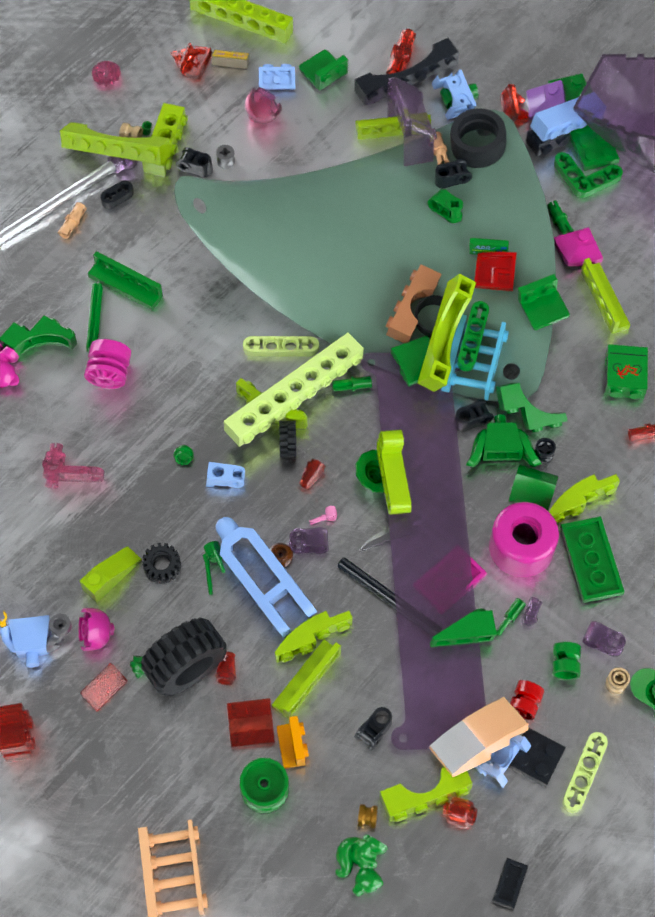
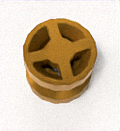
[358,804,378,829]

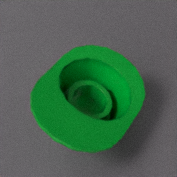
[630,668,655,709]

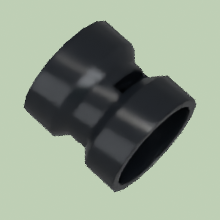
[535,438,556,464]

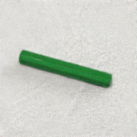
[86,283,103,353]

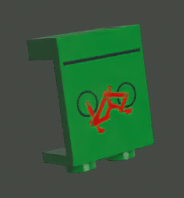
[604,344,648,399]

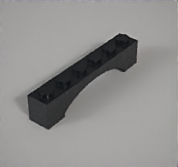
[354,38,459,106]

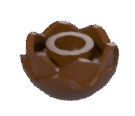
[269,543,293,567]

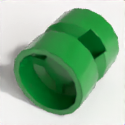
[552,642,581,680]

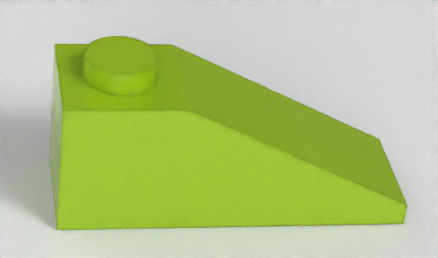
[80,546,142,603]

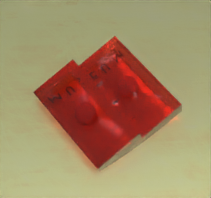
[227,698,275,747]

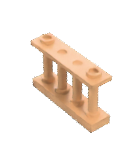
[138,820,208,917]

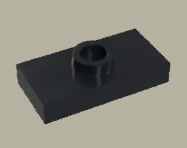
[492,858,528,910]

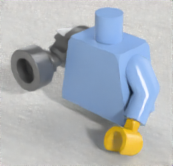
[0,610,72,668]

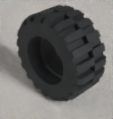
[141,618,227,696]

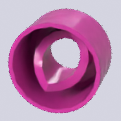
[489,502,559,578]

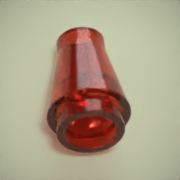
[299,458,326,490]
[215,652,236,685]

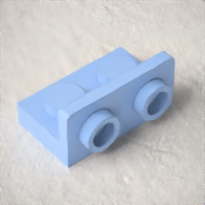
[259,64,295,90]

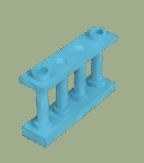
[441,315,509,400]

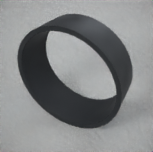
[415,295,443,338]

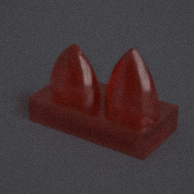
[500,84,529,122]

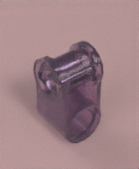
[289,527,329,554]
[582,621,626,657]

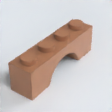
[385,264,442,343]

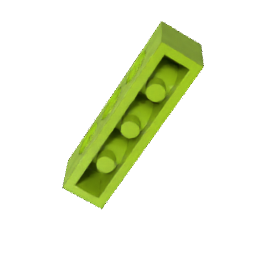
[142,103,188,177]

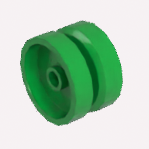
[240,758,289,813]

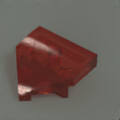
[171,42,213,80]

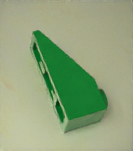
[430,608,497,647]

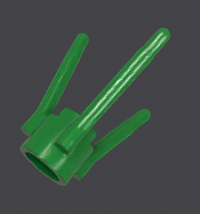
[202,541,226,595]

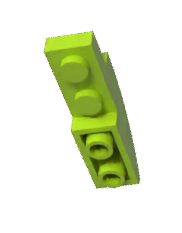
[236,378,308,429]
[549,474,620,523]
[275,611,353,663]

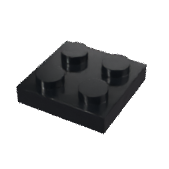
[508,727,566,787]

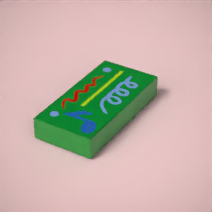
[469,238,509,255]

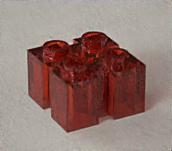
[0,703,36,762]

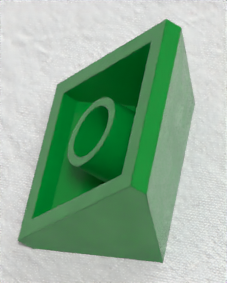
[508,465,558,511]

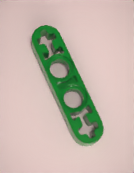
[457,301,489,372]

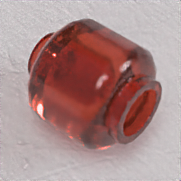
[443,796,478,829]

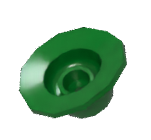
[355,449,384,493]

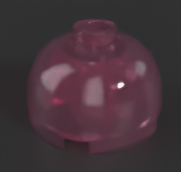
[245,87,282,124]

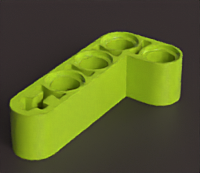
[376,429,411,515]

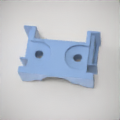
[432,70,477,121]
[474,735,531,787]

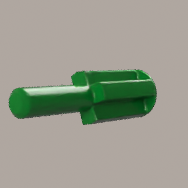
[496,598,526,636]

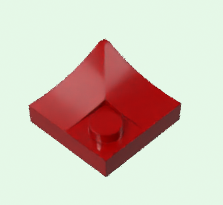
[474,252,517,292]

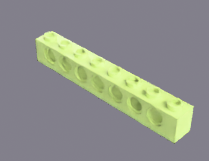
[224,333,364,447]

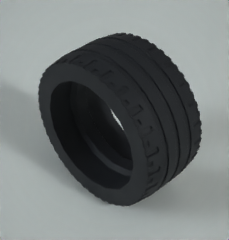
[450,108,507,168]

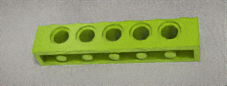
[189,0,293,44]

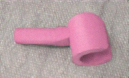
[309,506,337,525]

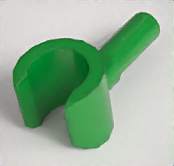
[133,121,152,136]

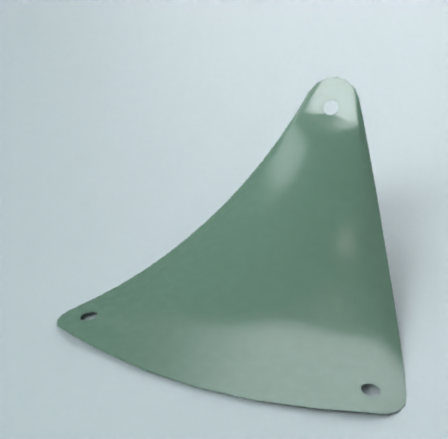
[174,110,556,402]

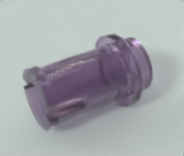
[521,597,542,626]

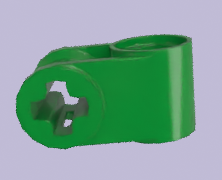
[427,189,463,223]

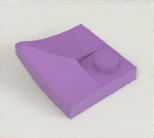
[526,80,566,120]

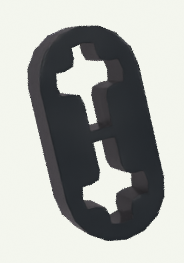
[100,180,134,209]

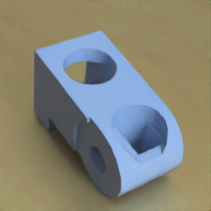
[206,462,245,488]

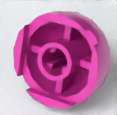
[78,608,114,651]

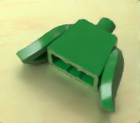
[466,414,542,467]

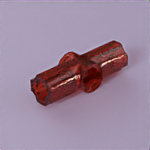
[386,28,416,74]

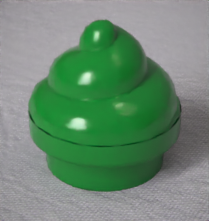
[173,445,194,465]
[130,656,144,678]

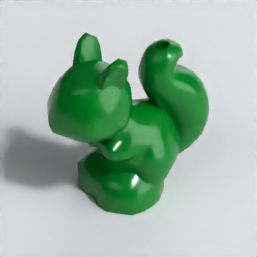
[335,834,388,896]

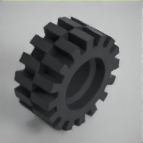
[279,421,296,457]
[142,543,181,584]

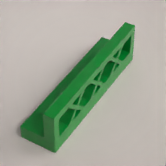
[87,251,163,311]

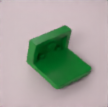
[299,50,348,91]

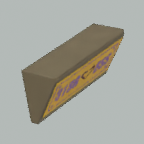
[211,50,250,69]

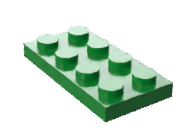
[560,516,625,603]

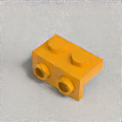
[277,716,309,769]

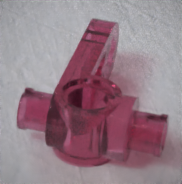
[42,443,105,489]

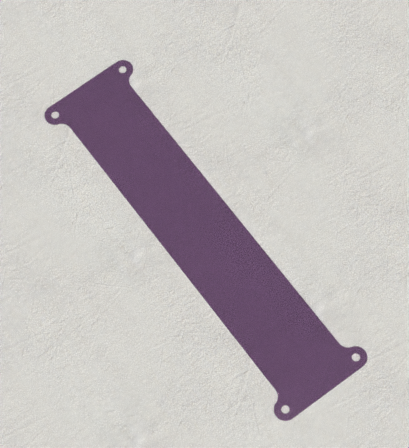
[361,353,486,750]

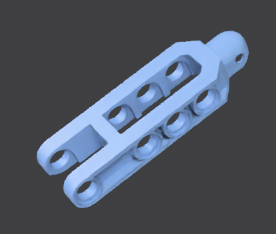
[216,517,318,638]

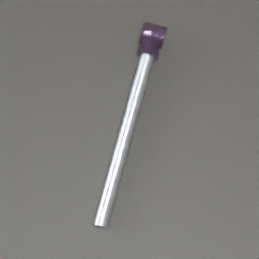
[0,156,138,245]

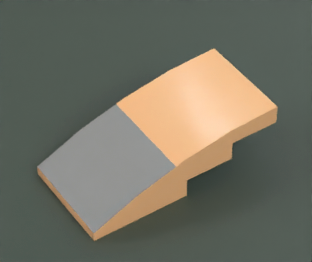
[430,697,528,777]

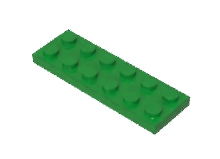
[548,73,620,171]

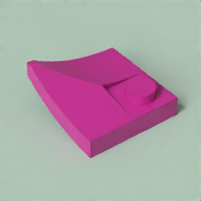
[554,227,603,266]

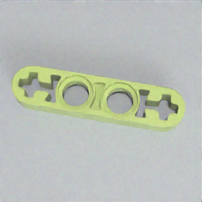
[243,336,319,356]
[562,732,608,813]

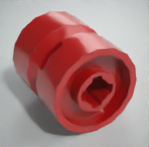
[510,680,545,720]

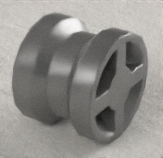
[216,145,235,169]

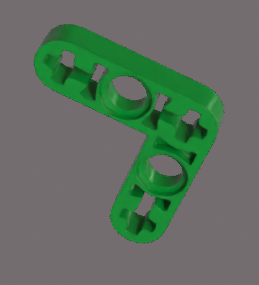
[554,152,623,198]

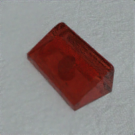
[80,663,128,711]

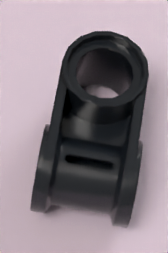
[176,147,213,178]
[435,159,472,189]
[454,399,494,432]
[354,707,392,751]

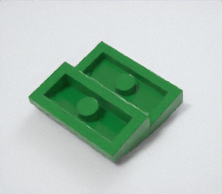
[391,336,430,386]

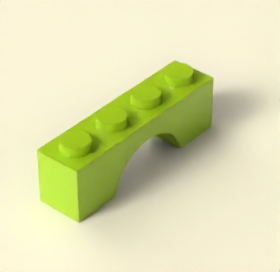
[379,767,473,822]

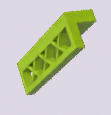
[355,113,431,140]
[581,258,630,334]
[272,639,341,720]

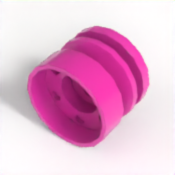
[84,339,131,389]

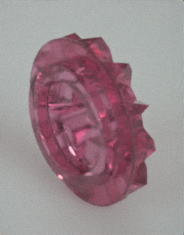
[92,61,121,86]

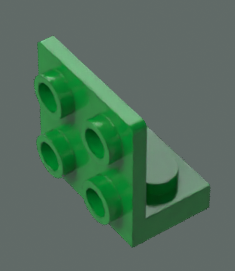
[518,274,570,331]

